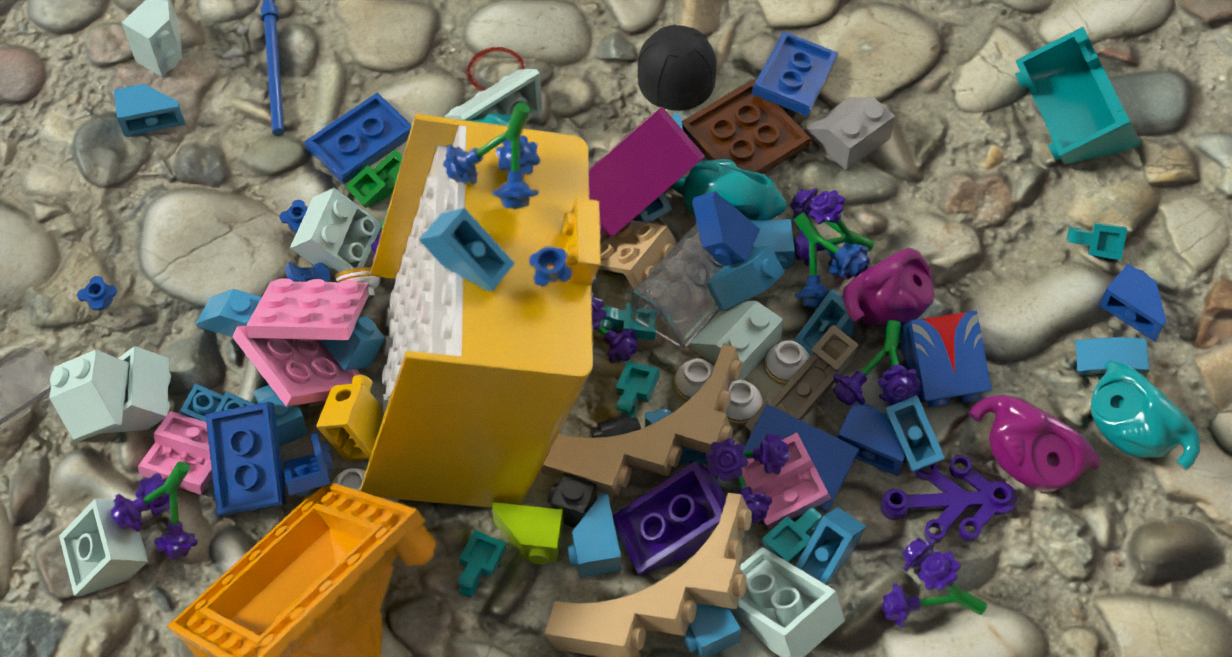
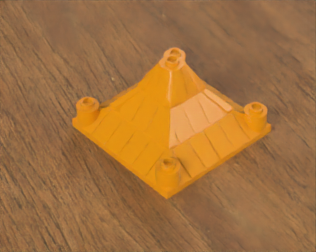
[167,482,436,657]

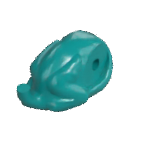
[669,159,787,221]
[1091,360,1200,471]

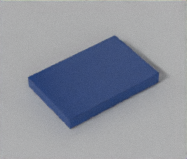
[751,31,839,117]
[304,92,412,185]
[205,402,286,517]
[744,404,860,512]

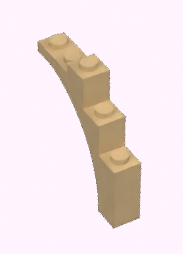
[540,344,742,497]
[544,493,752,657]

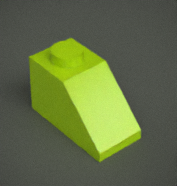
[492,502,564,564]

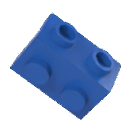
[283,433,335,496]

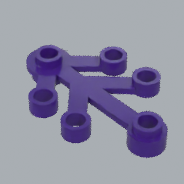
[880,455,1017,543]

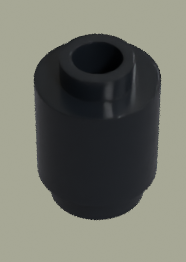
[590,413,641,438]

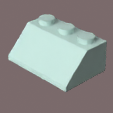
[445,69,542,121]

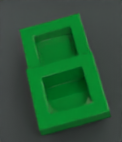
[345,149,403,208]

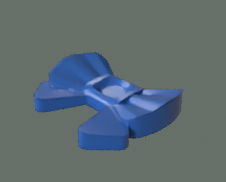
[285,262,330,282]

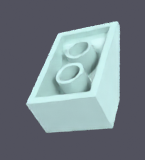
[729,547,845,657]

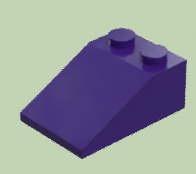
[612,461,726,575]

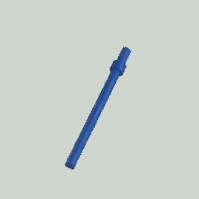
[260,0,284,136]

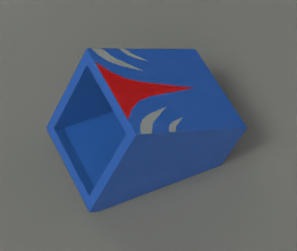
[899,310,992,408]

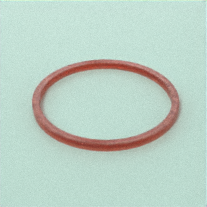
[467,47,525,91]

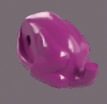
[842,248,934,326]
[968,395,1101,492]

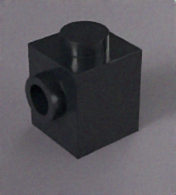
[547,473,597,528]

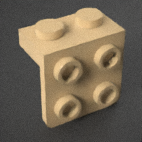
[599,220,683,298]

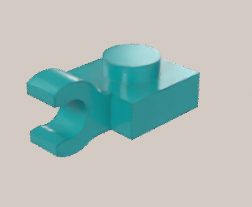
[1066,222,1127,260]
[601,303,659,341]
[615,361,660,419]
[762,507,822,564]
[457,530,507,598]

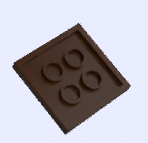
[682,79,810,174]

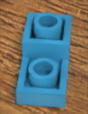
[1075,337,1150,376]
[180,383,255,422]

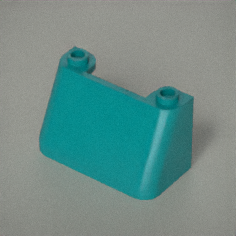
[1015,27,1141,164]

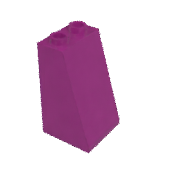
[589,107,705,239]

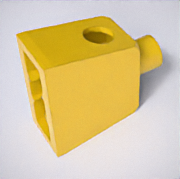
[316,375,383,462]

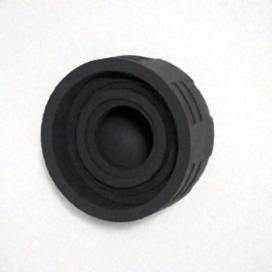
[638,25,717,111]

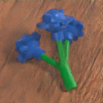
[443,103,540,209]
[793,212,870,308]

